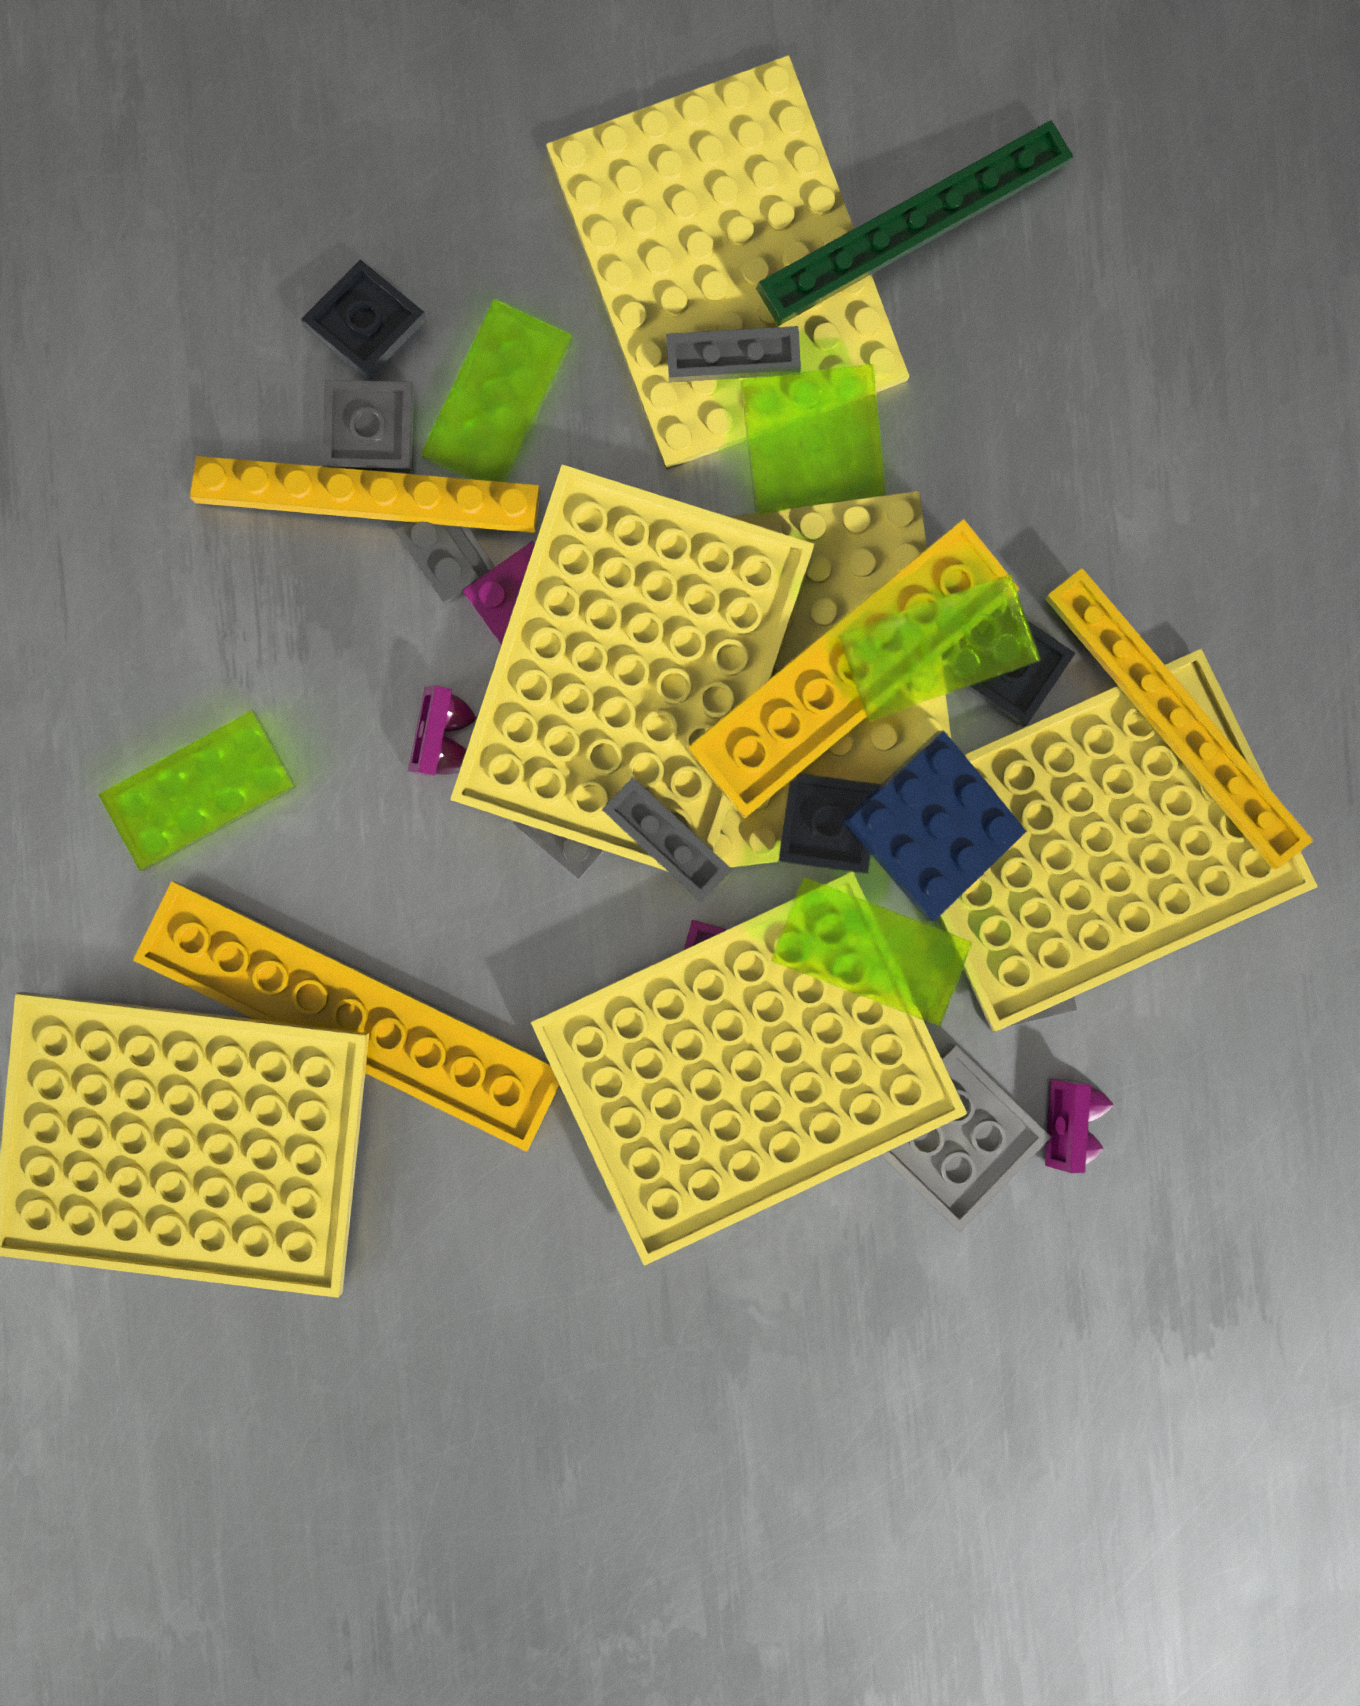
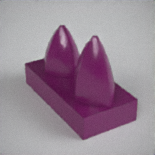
[408,685,476,776]
[1045,1079,1114,1173]

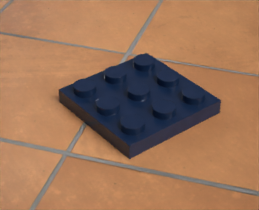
[843,730,1027,922]

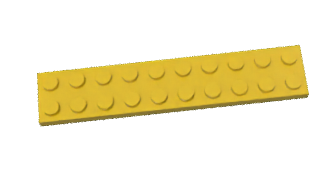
[133,881,560,1152]

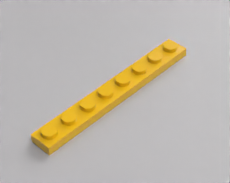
[190,456,541,533]
[1045,568,1314,870]

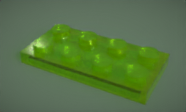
[420,299,573,482]
[838,574,1040,721]
[98,710,297,871]
[771,877,972,1026]

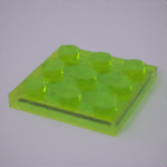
[740,364,886,514]

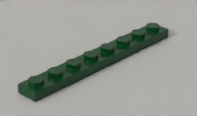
[756,120,1074,326]

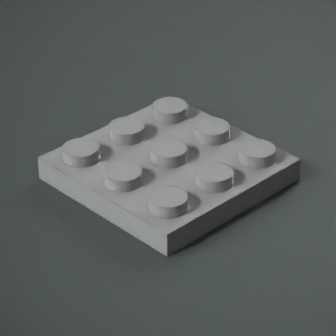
[881,1044,1051,1232]

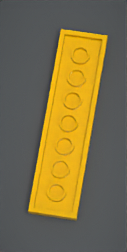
[687,519,1020,818]

